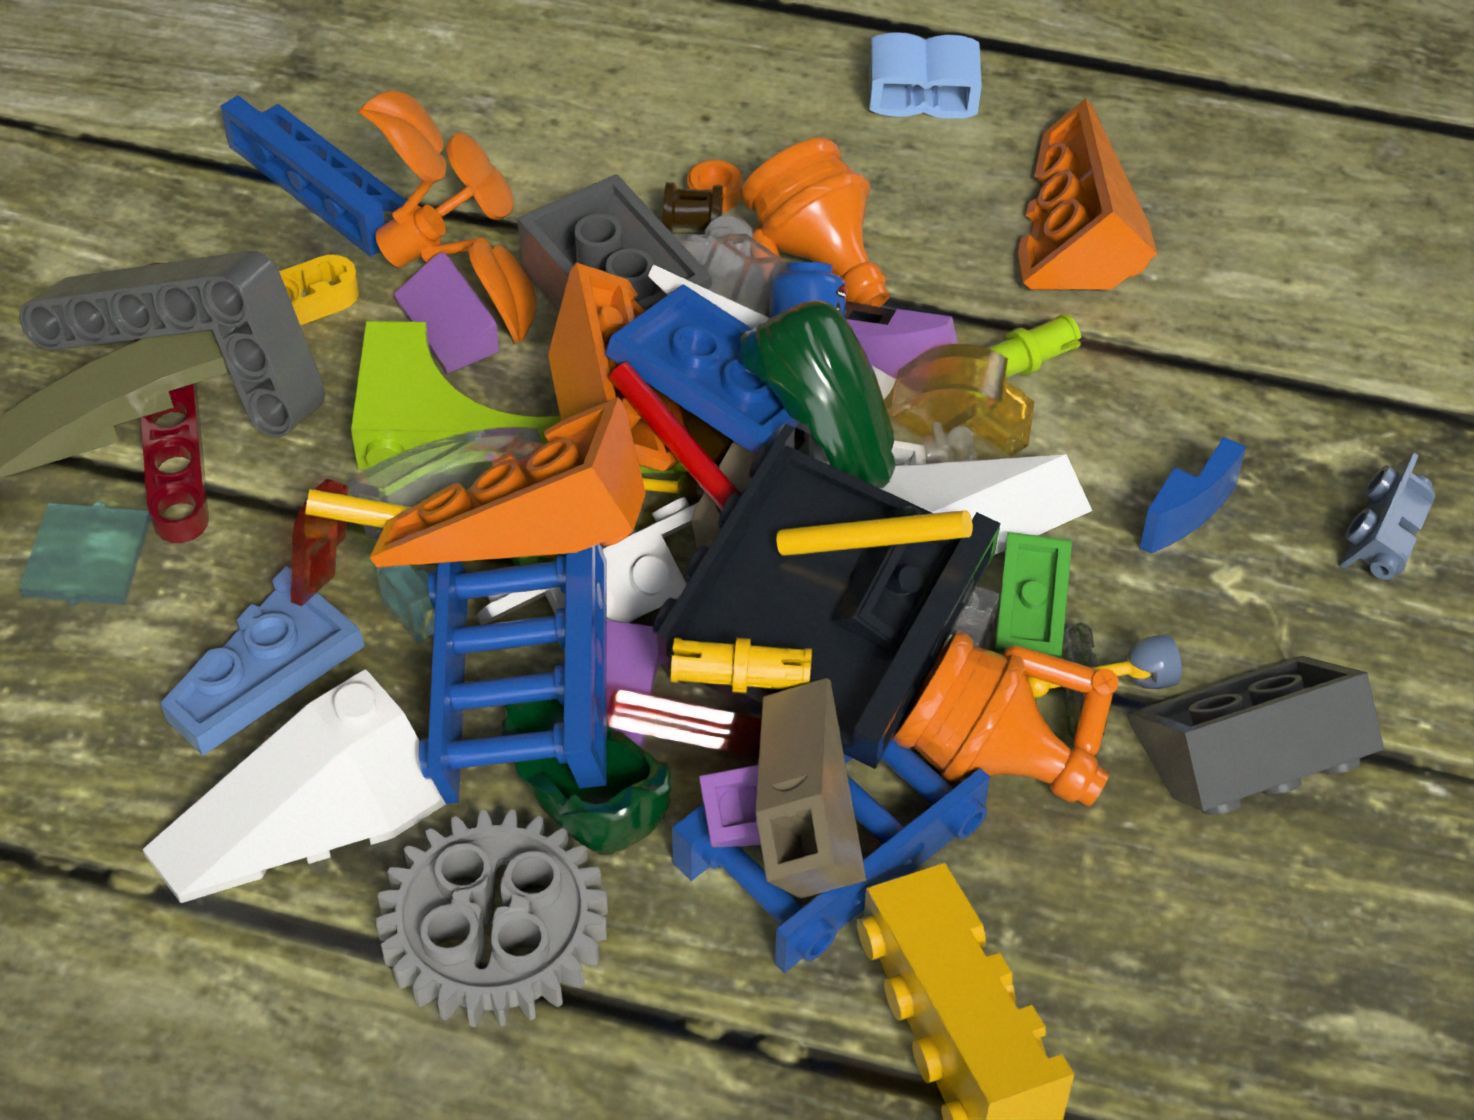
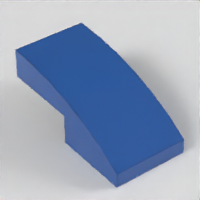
[1139,437,1246,554]

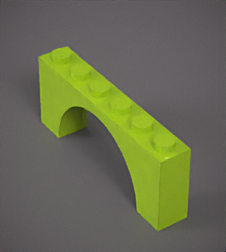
[351,321,687,474]

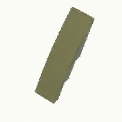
[0,330,228,478]

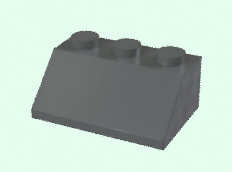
[517,174,712,311]
[1128,656,1385,815]

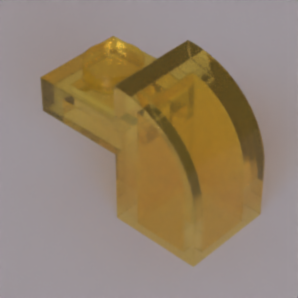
[890,344,1035,456]

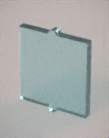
[19,502,151,606]

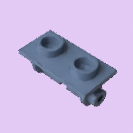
[1339,452,1435,580]

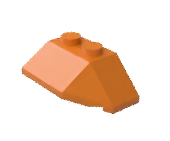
[548,262,690,471]

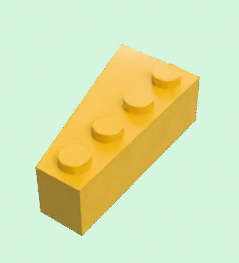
[857,863,1074,1120]

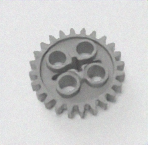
[376,810,608,1027]

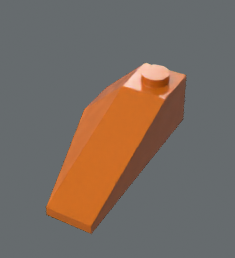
[1018,98,1157,289]

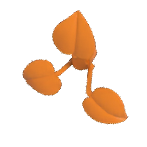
[358,91,537,345]

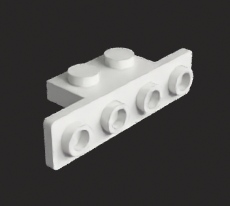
[476,497,698,625]

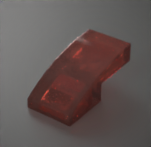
[290,478,348,606]

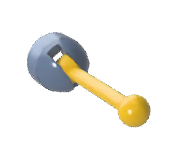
[1027,634,1182,698]

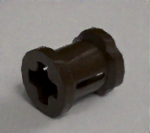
[663,182,723,233]

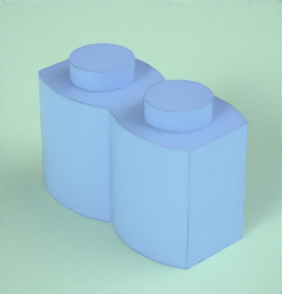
[869,33,982,118]

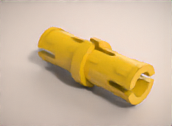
[671,637,812,693]

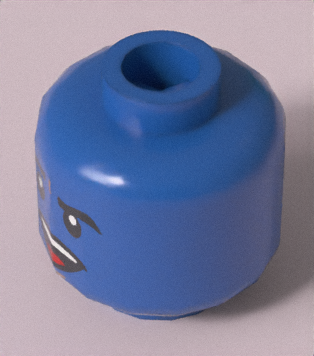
[769,262,847,318]

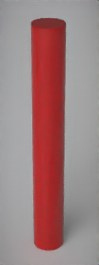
[608,362,742,511]

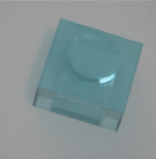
[376,565,435,643]

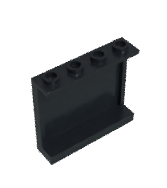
[653,424,1001,769]

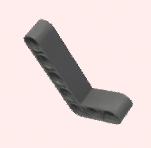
[19,251,325,438]

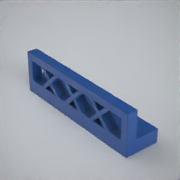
[221,95,407,257]

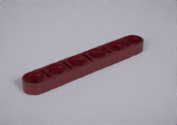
[135,263,209,543]

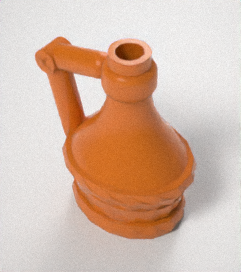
[741,137,890,307]
[892,630,1118,807]

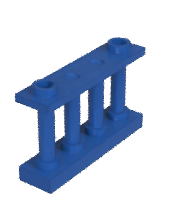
[419,544,607,804]
[672,740,990,973]

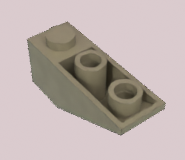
[756,678,866,898]

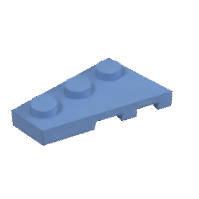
[160,566,365,756]

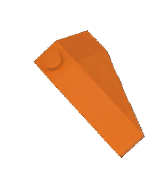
[369,397,646,568]

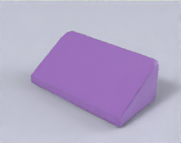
[394,252,499,374]

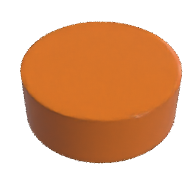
[687,160,743,212]

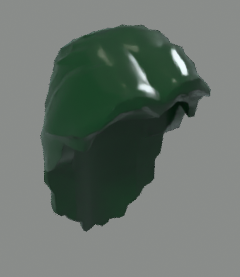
[739,300,895,488]
[501,699,672,855]

